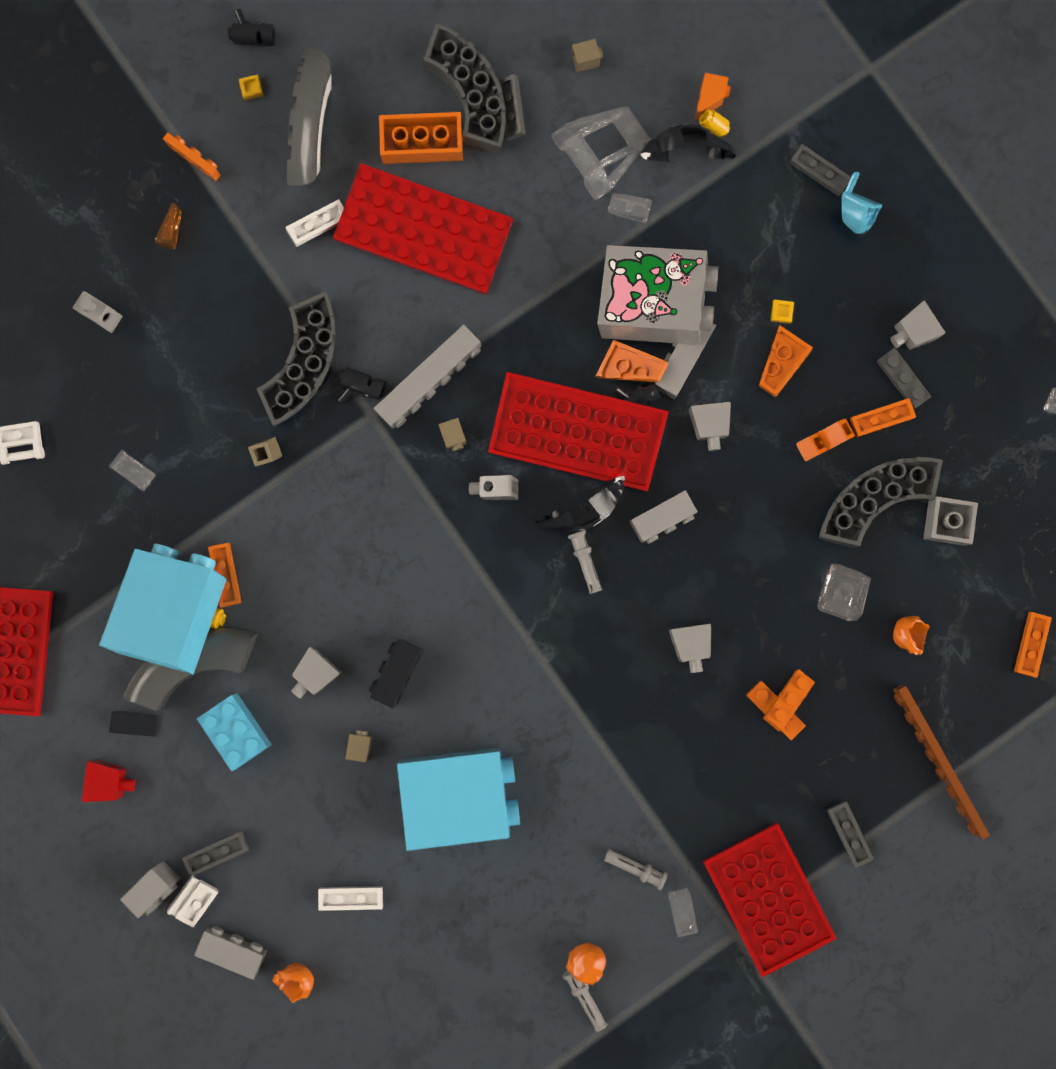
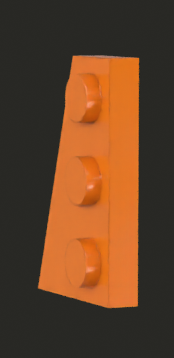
[759,325,813,398]
[596,340,668,382]

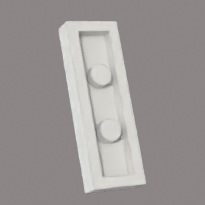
[286,199,344,247]
[318,886,383,911]

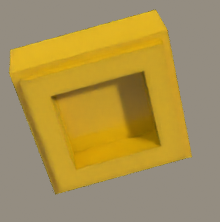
[239,75,264,101]
[771,300,794,323]

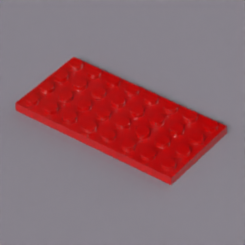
[333,163,513,295]
[488,372,669,491]

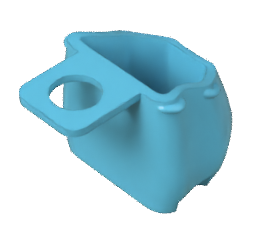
[842,172,882,234]

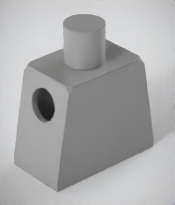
[73,291,123,333]
[891,300,945,350]
[689,402,731,451]
[469,475,518,500]
[669,624,711,673]
[291,647,343,699]

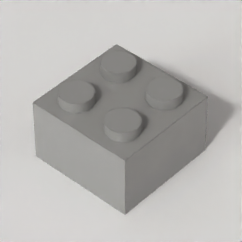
[923,497,978,546]
[120,861,181,918]

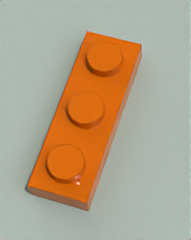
[163,132,221,181]
[850,398,916,438]
[208,543,242,608]
[1014,612,1052,678]
[763,669,815,731]
[746,681,806,740]

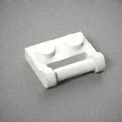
[0,421,45,465]

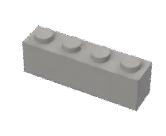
[655,324,716,400]

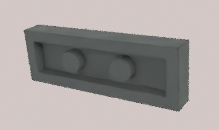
[499,74,526,141]
[789,144,851,196]
[877,348,931,409]
[826,801,874,869]
[182,830,250,877]

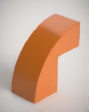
[796,418,855,462]

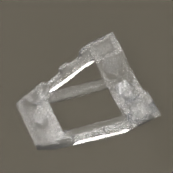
[550,107,650,200]

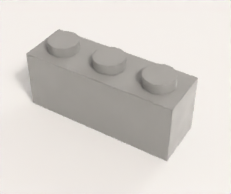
[630,490,697,544]
[194,926,267,980]

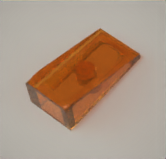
[155,203,181,249]

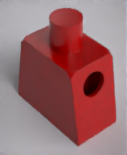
[82,759,136,802]

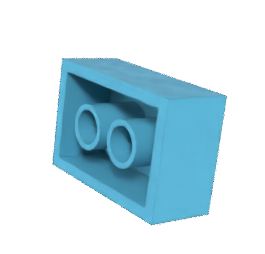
[197,693,272,771]

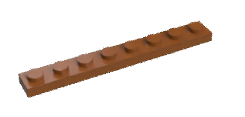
[893,685,990,840]

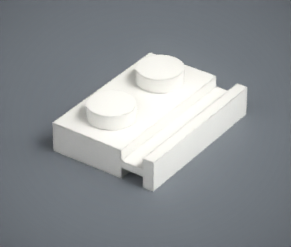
[167,875,218,927]

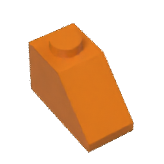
[695,73,731,120]

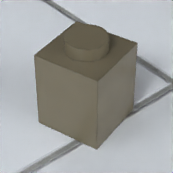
[571,39,603,73]
[438,418,467,452]
[248,437,282,467]
[346,729,373,762]

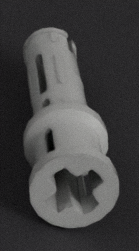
[568,530,602,594]
[604,848,668,891]
[562,970,607,1032]

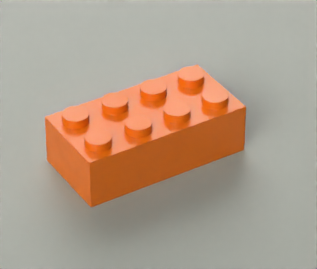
[379,112,463,164]

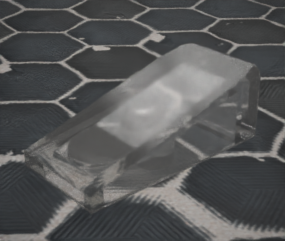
[607,193,652,223]
[109,450,156,491]
[668,888,698,937]

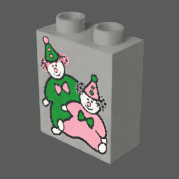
[597,245,718,345]

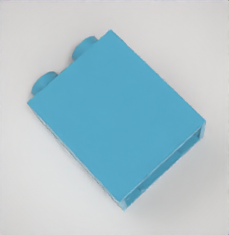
[99,544,227,674]
[397,748,520,851]

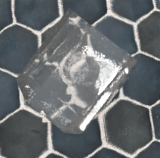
[817,564,870,621]

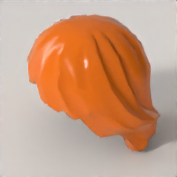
[893,616,929,656]
[566,942,606,985]
[272,963,314,1003]

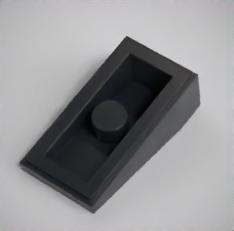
[109,711,158,737]

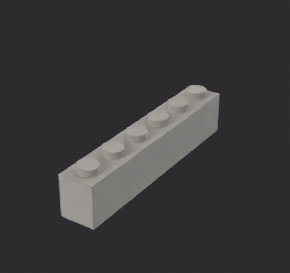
[374,325,481,429]

